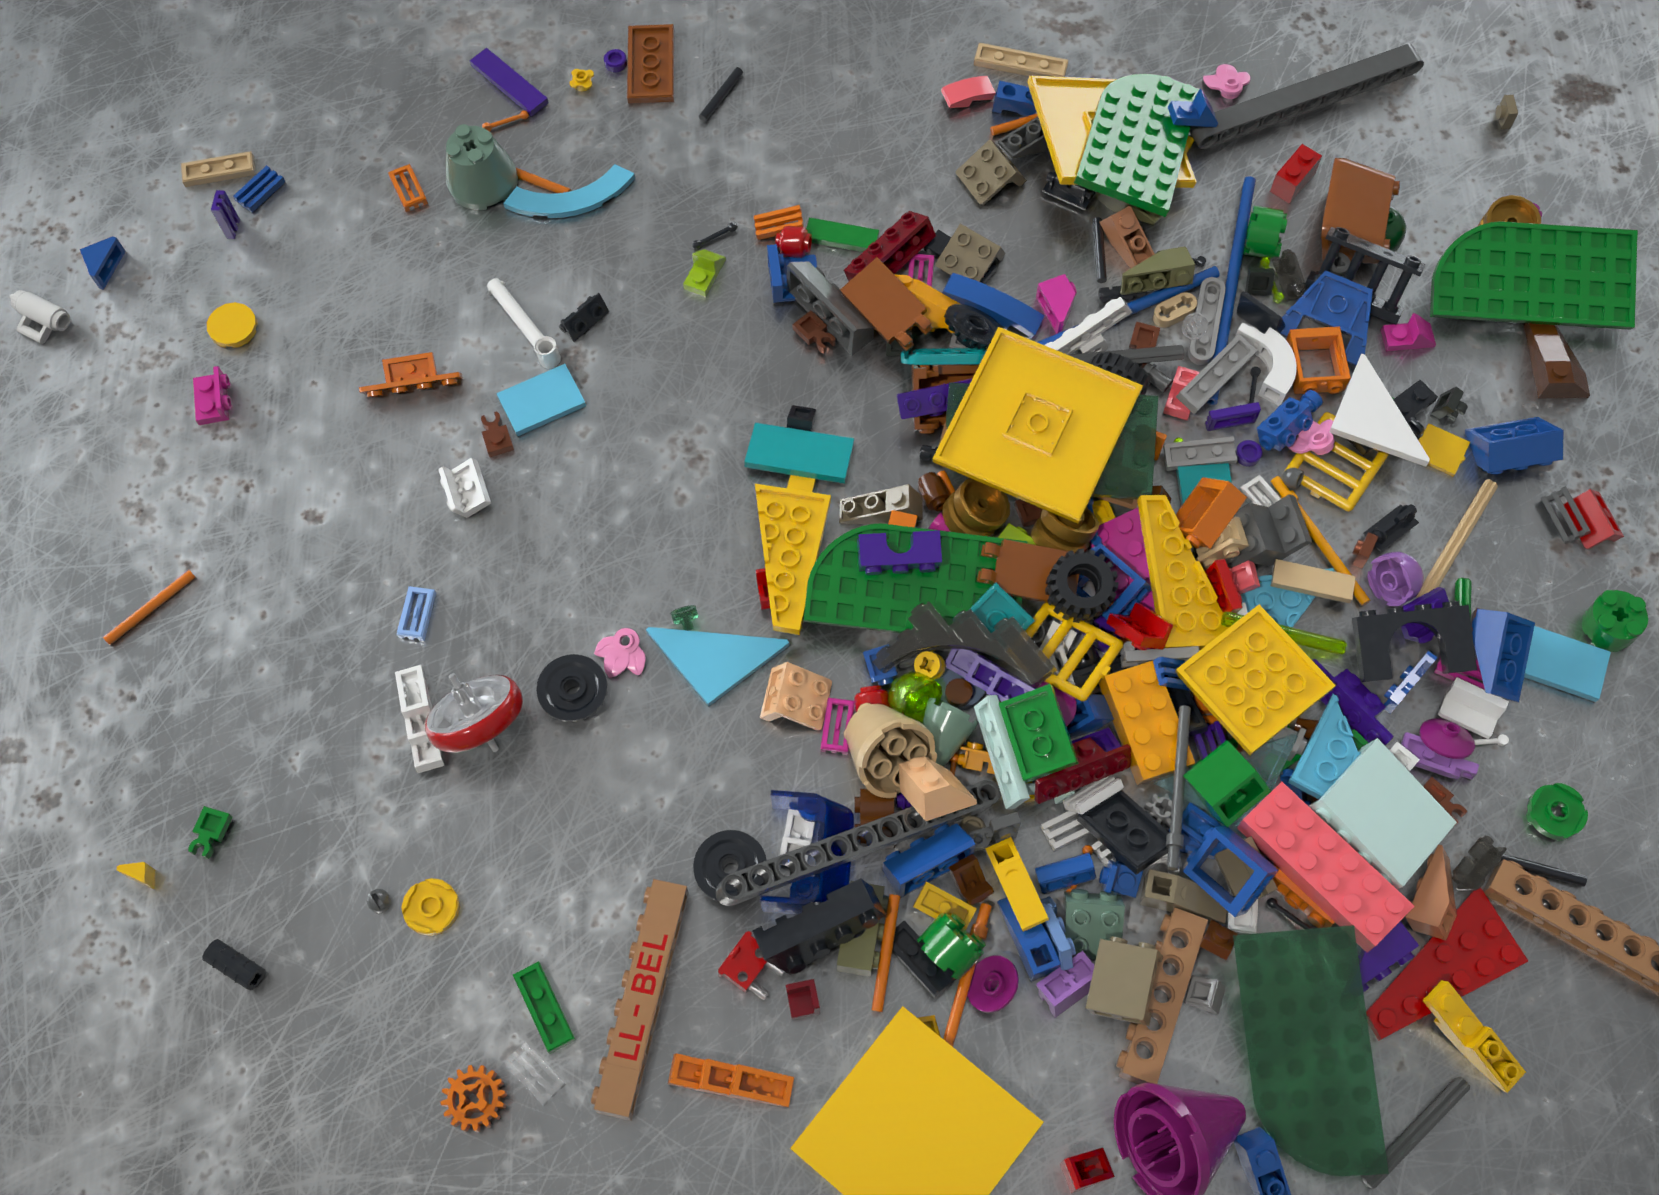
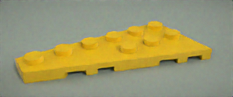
[755,484,831,635]
[1137,495,1231,649]

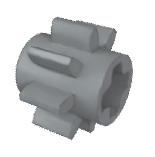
[1144,793,1172,828]

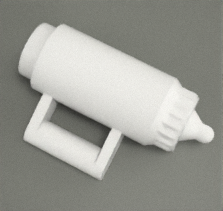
[9,290,71,344]

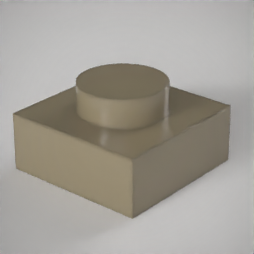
[1495,94,1518,129]

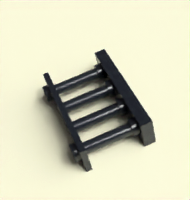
[1303,227,1425,325]

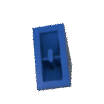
[80,236,126,290]

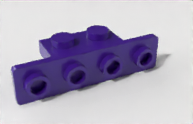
[897,379,972,419]
[1312,659,1393,746]

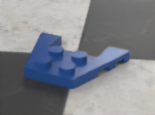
[1280,271,1373,367]

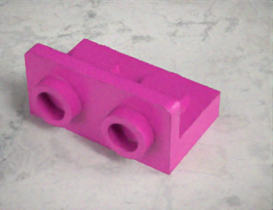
[193,366,232,425]

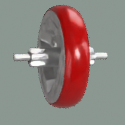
[425,673,523,753]

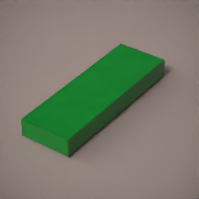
[806,217,879,252]
[513,961,576,1054]

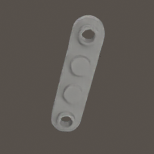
[1188,277,1225,365]

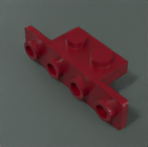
[1034,737,1131,804]

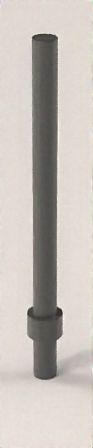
[1166,706,1191,871]

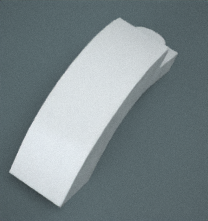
[1235,323,1296,406]

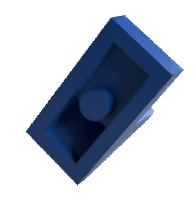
[1168,89,1218,127]

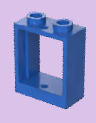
[1076,543,1152,620]
[1183,825,1279,917]

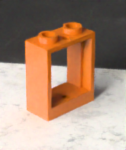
[1286,326,1351,394]
[1176,477,1247,548]

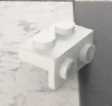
[439,458,491,518]

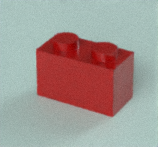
[1270,144,1322,204]

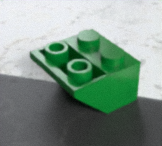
[1183,740,1271,827]

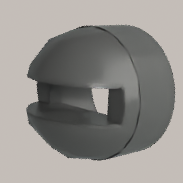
[1282,468,1304,490]
[367,889,391,913]

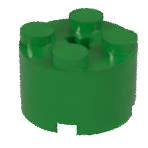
[1243,205,1287,259]
[1582,590,1648,652]
[917,913,986,980]

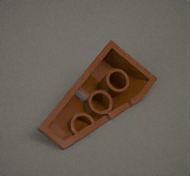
[1523,323,1590,399]

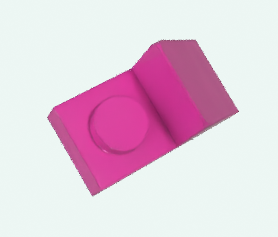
[1380,313,1436,352]

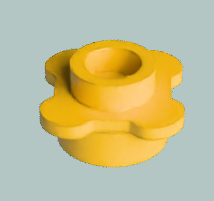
[569,69,594,92]

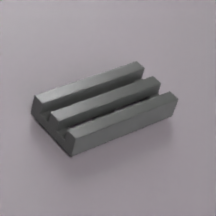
[1541,486,1591,544]

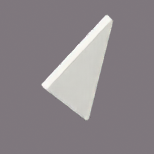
[1329,353,1430,467]

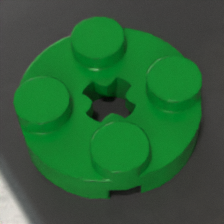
[1526,783,1588,841]

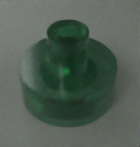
[670,605,699,631]

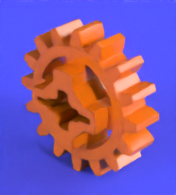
[440,1065,507,1132]

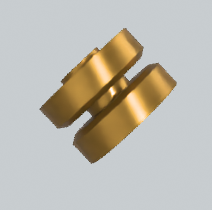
[1478,195,1541,226]
[942,478,1010,537]
[1031,507,1099,553]

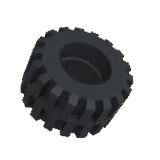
[1090,352,1150,415]
[1045,549,1118,623]

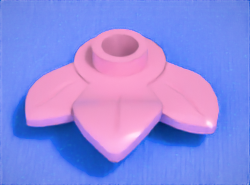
[1203,64,1250,99]
[1288,419,1335,455]
[594,628,646,678]

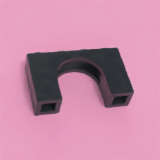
[1352,601,1477,682]

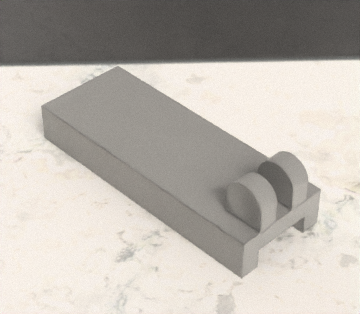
[1163,436,1237,471]
[1120,641,1199,668]

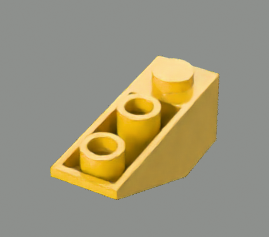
[985,837,1049,932]

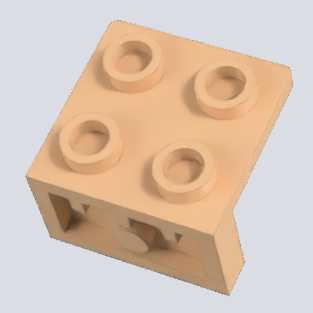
[760,662,832,731]

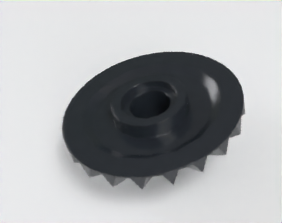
[944,304,1001,350]
[536,654,608,722]
[693,830,767,900]

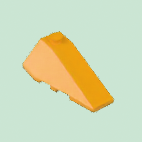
[895,274,960,333]

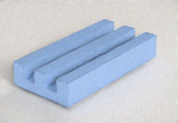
[396,586,436,641]

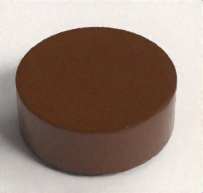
[945,678,973,707]

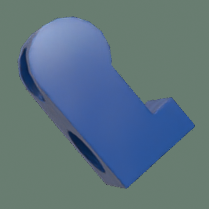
[992,80,1036,116]

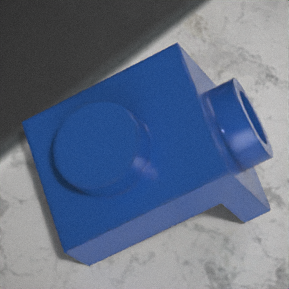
[863,644,898,686]

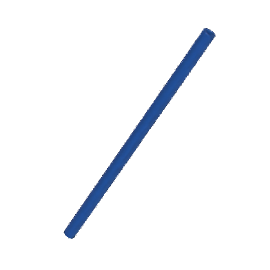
[1206,176,1256,405]
[1037,266,1220,345]

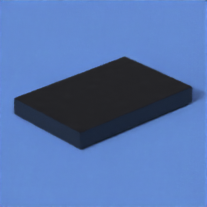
[1077,790,1170,875]

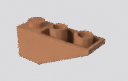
[1100,205,1155,269]
[1405,844,1457,940]

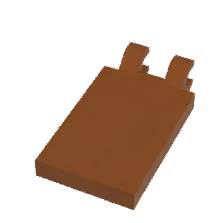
[840,257,933,352]
[977,539,1079,603]

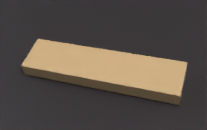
[974,43,1069,77]

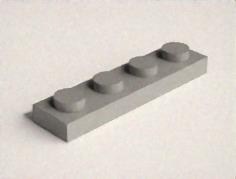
[1176,334,1258,414]

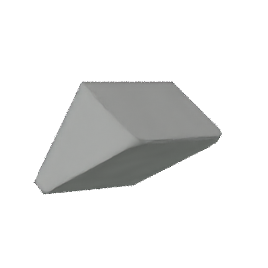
[1184,975,1225,1014]

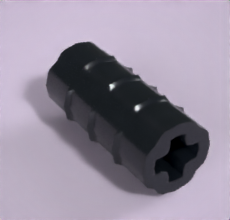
[202,939,265,991]

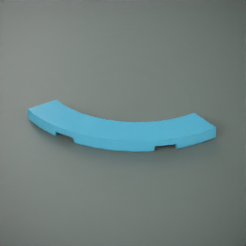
[503,164,635,218]

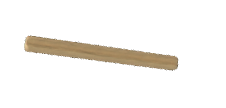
[1416,479,1498,598]

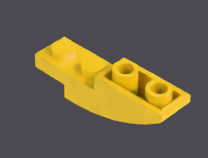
[1423,980,1526,1093]

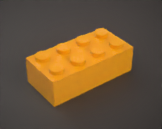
[1098,660,1195,785]

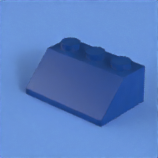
[1465,417,1564,474]
[882,823,976,898]

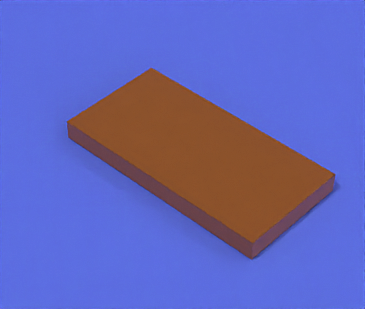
[627,24,674,104]

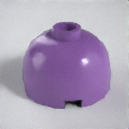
[1367,552,1424,606]

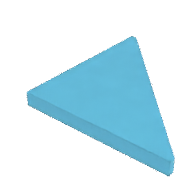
[1240,568,1334,634]
[646,627,790,707]
[1288,694,1361,799]

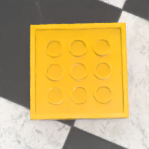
[1176,604,1336,756]

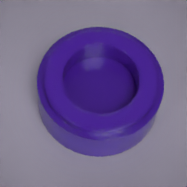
[604,49,627,73]
[1235,440,1262,467]

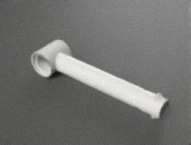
[487,278,561,369]

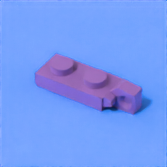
[1401,732,1479,780]

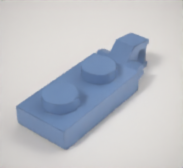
[1040,896,1076,971]

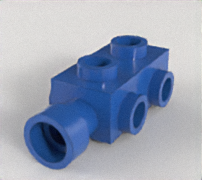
[1257,390,1323,451]

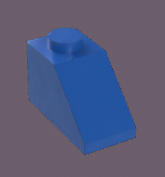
[1067,694,1114,739]

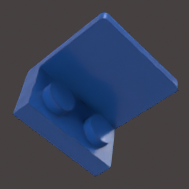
[767,244,817,303]

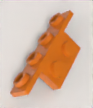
[359,352,463,397]

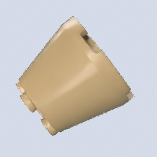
[844,703,937,798]

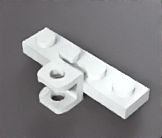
[1045,297,1133,354]

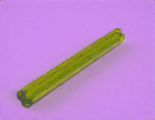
[1221,612,1347,655]

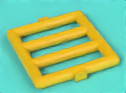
[1284,412,1389,512]
[1006,602,1124,701]

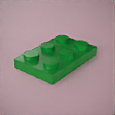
[998,684,1079,783]

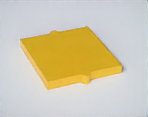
[1418,423,1470,477]

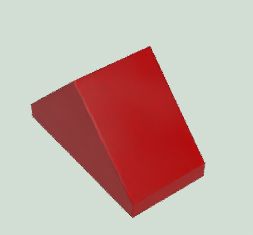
[1060,1147,1115,1194]

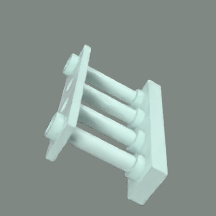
[974,695,1075,809]

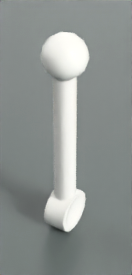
[1474,734,1509,746]

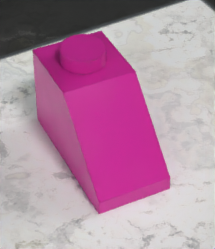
[1036,274,1077,334]

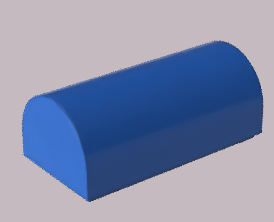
[1035,853,1096,894]

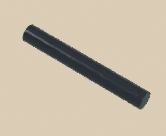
[699,67,743,122]
[1093,217,1107,283]
[1497,853,1587,887]

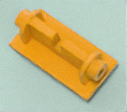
[957,741,995,774]

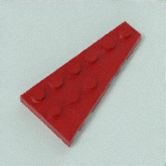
[1363,885,1528,1041]

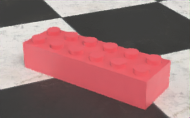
[1237,782,1415,953]

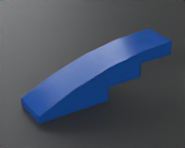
[942,273,1045,338]

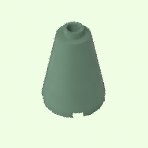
[922,698,979,767]

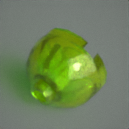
[888,671,942,723]

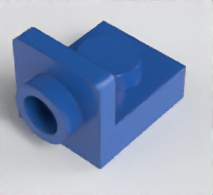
[1099,860,1143,898]

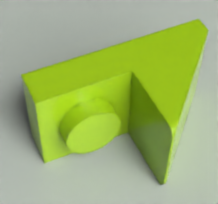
[683,249,726,297]

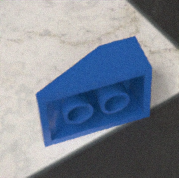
[1472,609,1535,702]

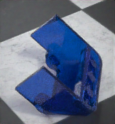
[760,790,854,915]

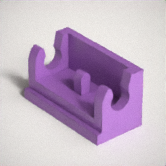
[1036,951,1095,1018]

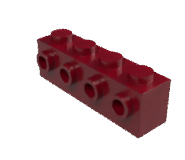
[843,211,936,281]

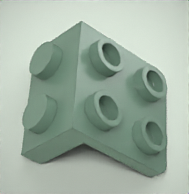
[1063,889,1125,960]

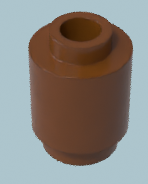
[918,472,950,512]

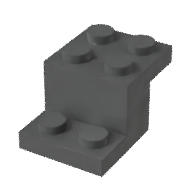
[1225,495,1312,568]

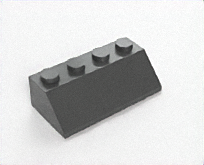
[787,261,875,356]

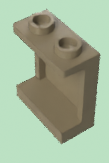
[1086,937,1163,1026]

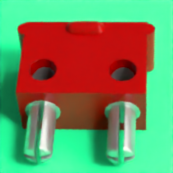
[718,931,785,1000]

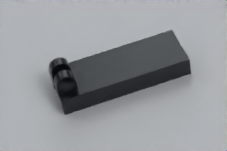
[892,920,956,998]

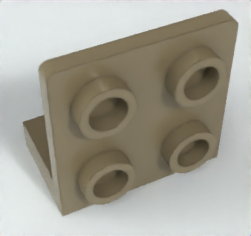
[956,139,1027,205]
[935,223,1006,282]

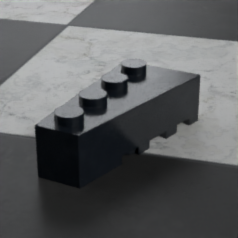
[752,878,886,975]

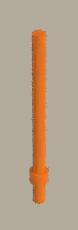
[943,903,992,1047]

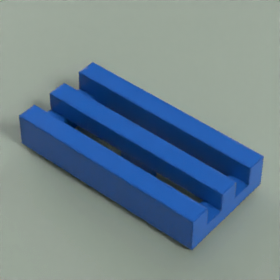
[233,165,285,213]
[1153,656,1191,691]

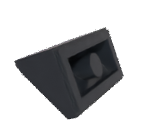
[1237,291,1285,334]

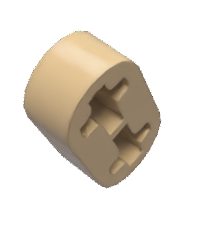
[1153,292,1197,328]

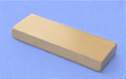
[181,151,256,187]
[1271,559,1356,604]

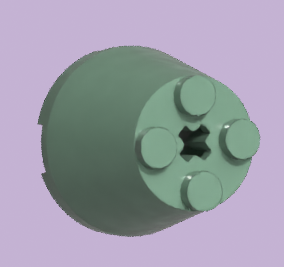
[446,124,518,210]

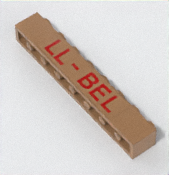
[591,879,689,1121]

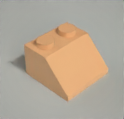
[899,756,977,821]

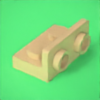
[1195,516,1249,570]

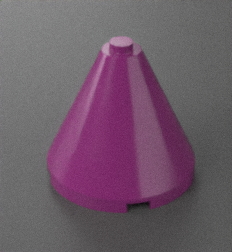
[1114,1083,1246,1195]

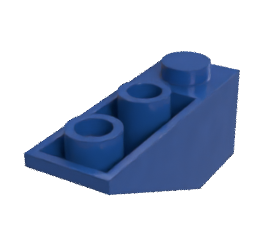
[997,898,1061,982]
[1234,1127,1291,1195]

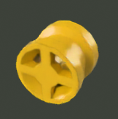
[914,651,946,680]

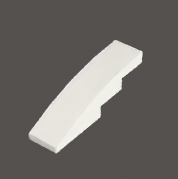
[395,665,445,773]

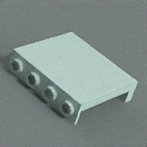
[1309,738,1457,889]

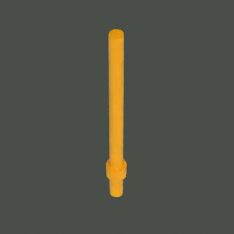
[1270,476,1371,606]

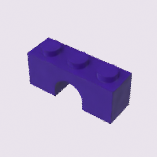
[857,530,942,575]

